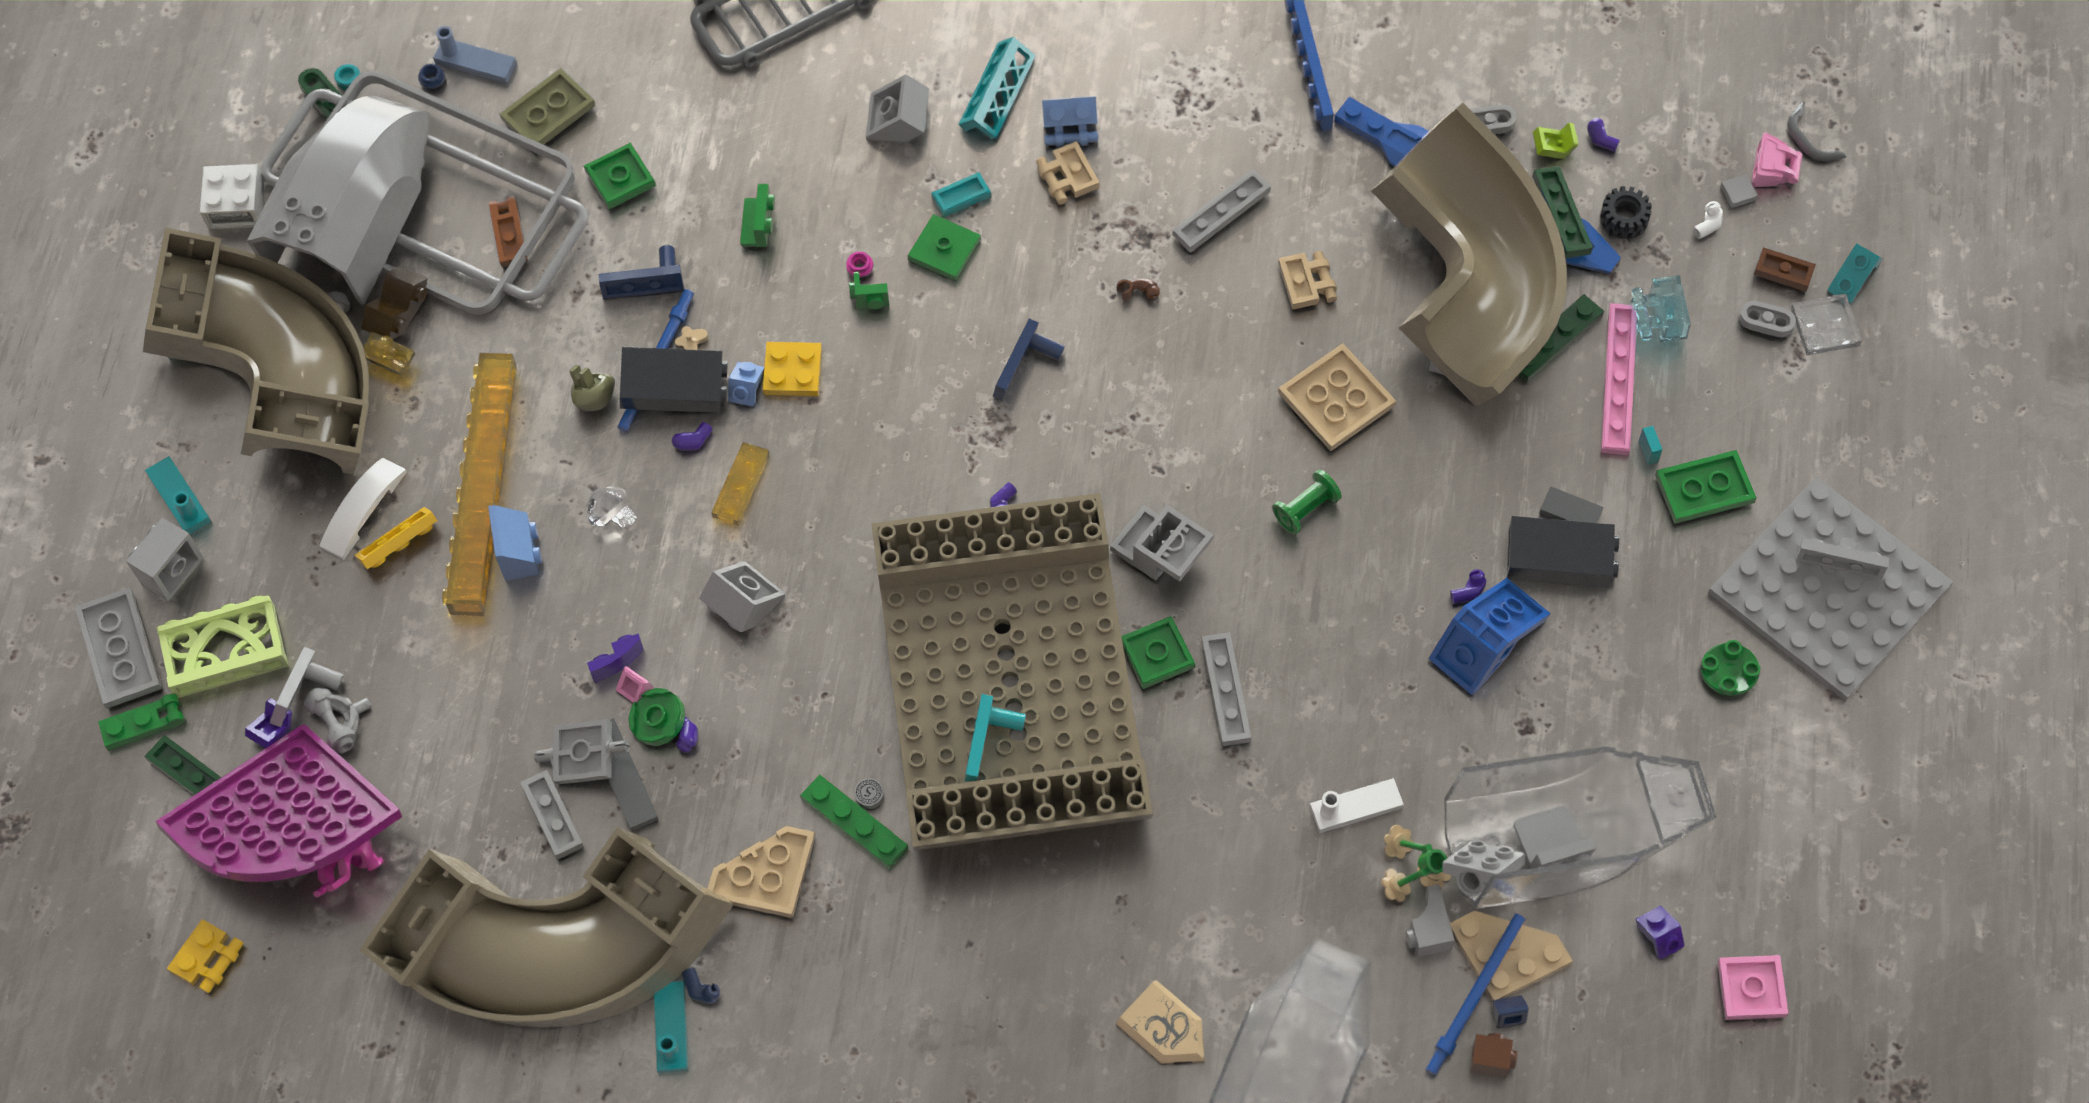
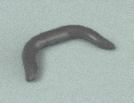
[1787,102,1847,161]

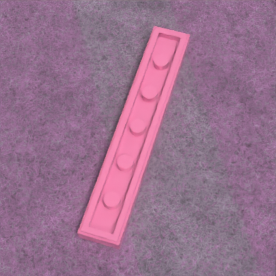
[1601,303,1637,456]

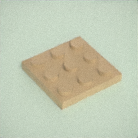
[1278,343,1396,451]

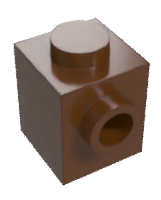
[1470,1033,1517,1078]

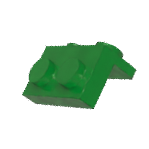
[740,184,775,247]

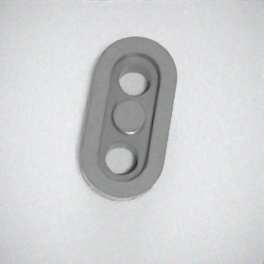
[1470,105,1517,134]
[1739,301,1796,337]

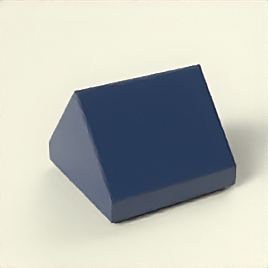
[1492,995,1529,1028]

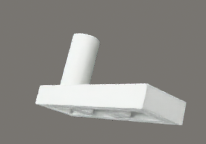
[1309,778,1404,834]

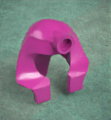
[313,840,384,898]

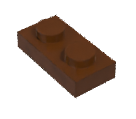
[1753,247,1816,292]

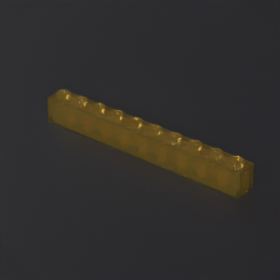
[442,353,517,616]

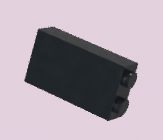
[620,347,728,413]
[1506,516,1620,588]

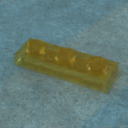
[711,442,770,525]

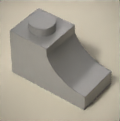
[1406,884,1455,957]

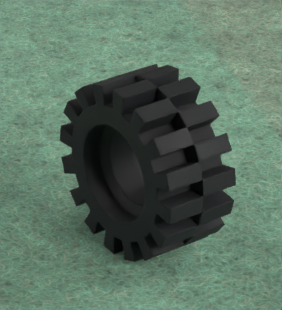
[1600,186,1652,239]

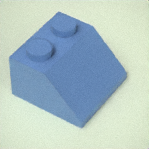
[488,505,542,581]

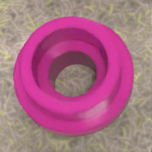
[846,251,873,278]

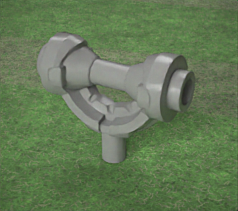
[304,688,371,753]

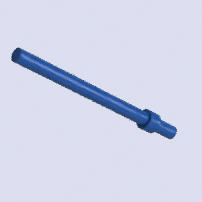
[617,289,694,432]
[1426,913,1526,1075]

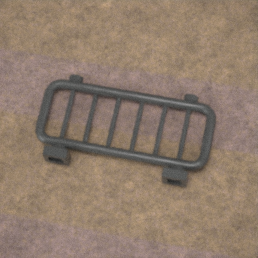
[690,0,872,67]

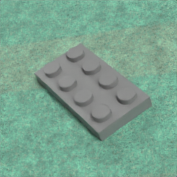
[75,587,162,709]

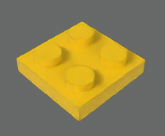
[763,342,822,396]

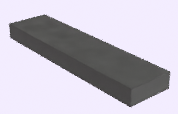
[609,718,658,832]

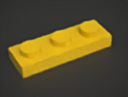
[355,507,438,569]

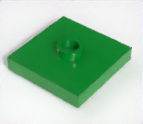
[583,142,656,209]
[907,214,981,281]
[1121,616,1195,689]

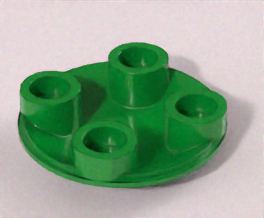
[1701,640,1761,695]

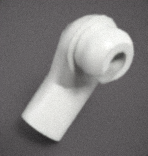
[1693,201,1723,239]

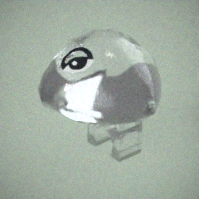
[587,486,637,529]

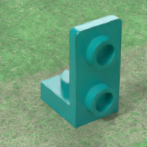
[1828,243,1883,303]

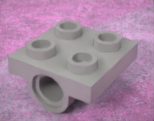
[1443,840,1525,896]

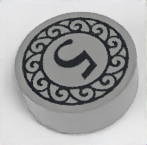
[854,778,884,809]

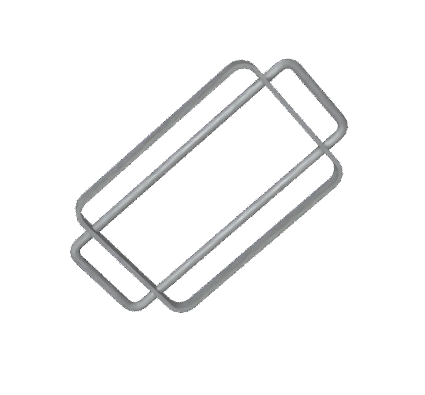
[261,71,588,315]

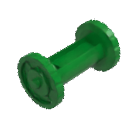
[1272,469,1342,535]

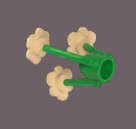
[1381,825,1451,902]

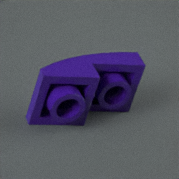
[587,633,644,684]

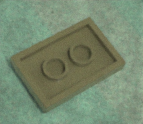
[499,68,595,145]

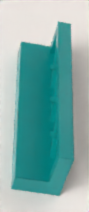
[958,36,1036,139]

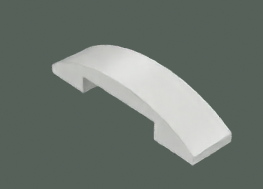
[319,458,407,560]

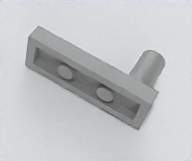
[270,647,344,727]

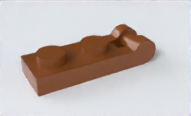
[489,196,528,268]

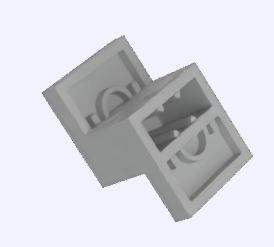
[1110,505,1214,581]

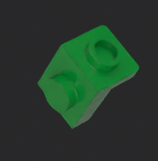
[849,272,889,309]

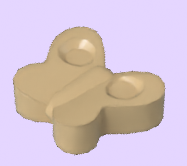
[675,326,708,350]

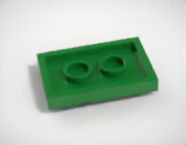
[1655,449,1757,524]

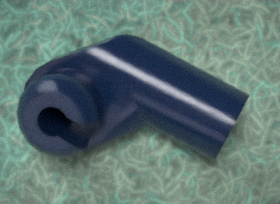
[682,968,720,1004]

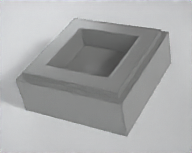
[1720,174,1758,208]

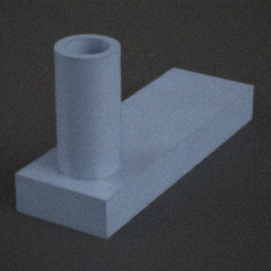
[433,26,517,84]

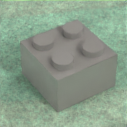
[126,518,203,601]

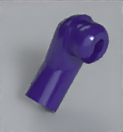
[1587,118,1620,152]
[672,422,713,451]
[990,482,1017,507]
[1450,569,1486,604]
[677,716,698,753]

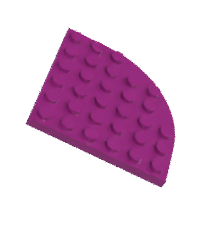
[155,724,402,882]

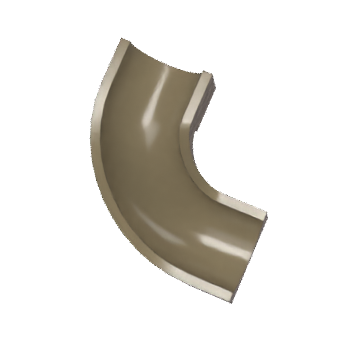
[1371,102,1567,407]
[143,227,369,474]
[359,827,734,1028]

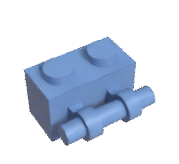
[1042,96,1098,148]

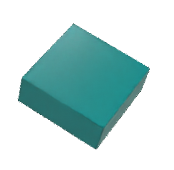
[1638,426,1663,465]

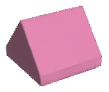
[616,666,654,703]

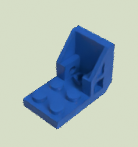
[1428,578,1551,695]

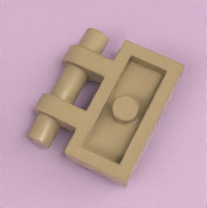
[1036,141,1100,205]
[1278,251,1337,309]

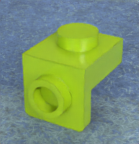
[1532,123,1578,159]

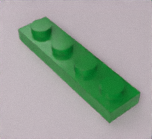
[800,774,909,870]

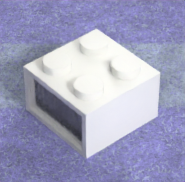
[200,164,265,229]

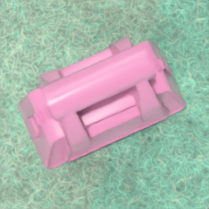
[1751,133,1802,187]

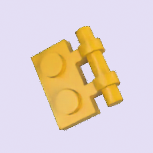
[166,919,244,994]

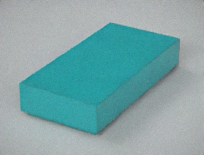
[931,172,991,218]

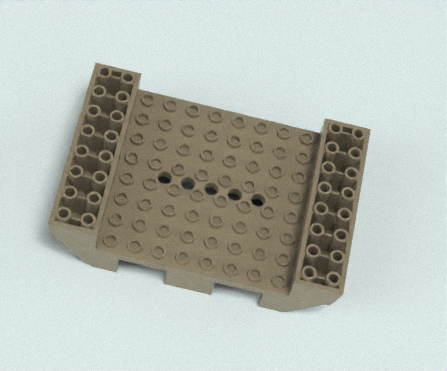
[871,493,1153,851]

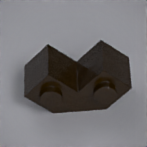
[361,266,428,341]

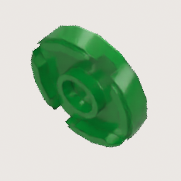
[628,688,685,746]

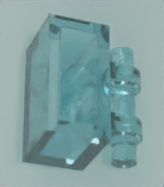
[1631,275,1691,343]

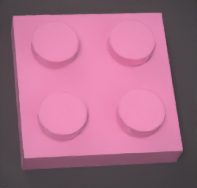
[1718,955,1789,1020]

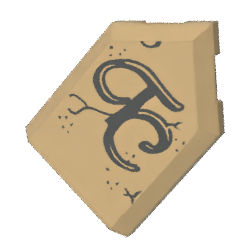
[1116,980,1204,1064]

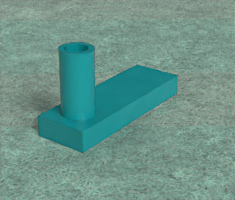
[145,456,212,534]
[964,694,1026,783]
[654,981,688,1074]

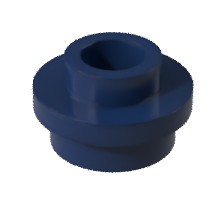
[418,63,445,89]

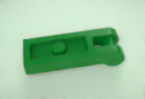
[98,694,185,751]

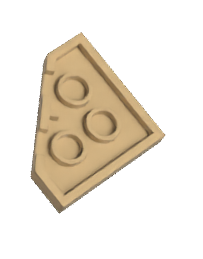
[707,826,816,918]
[1450,911,1573,1002]

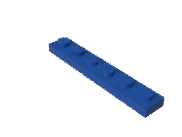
[1285,0,1334,131]

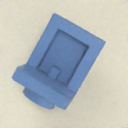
[728,362,764,406]

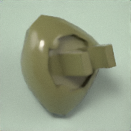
[569,364,615,411]

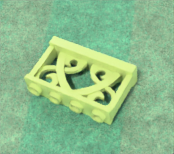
[157,596,289,698]

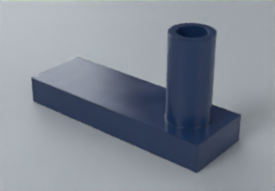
[599,245,684,299]
[992,318,1065,401]

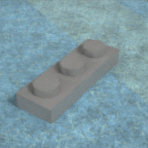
[1796,538,1890,580]
[520,770,584,860]

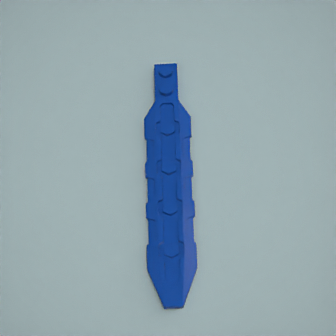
[1334,96,1621,274]

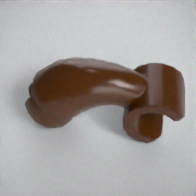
[1117,278,1160,301]

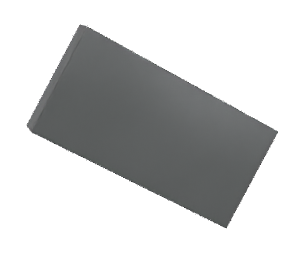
[1539,486,1603,523]

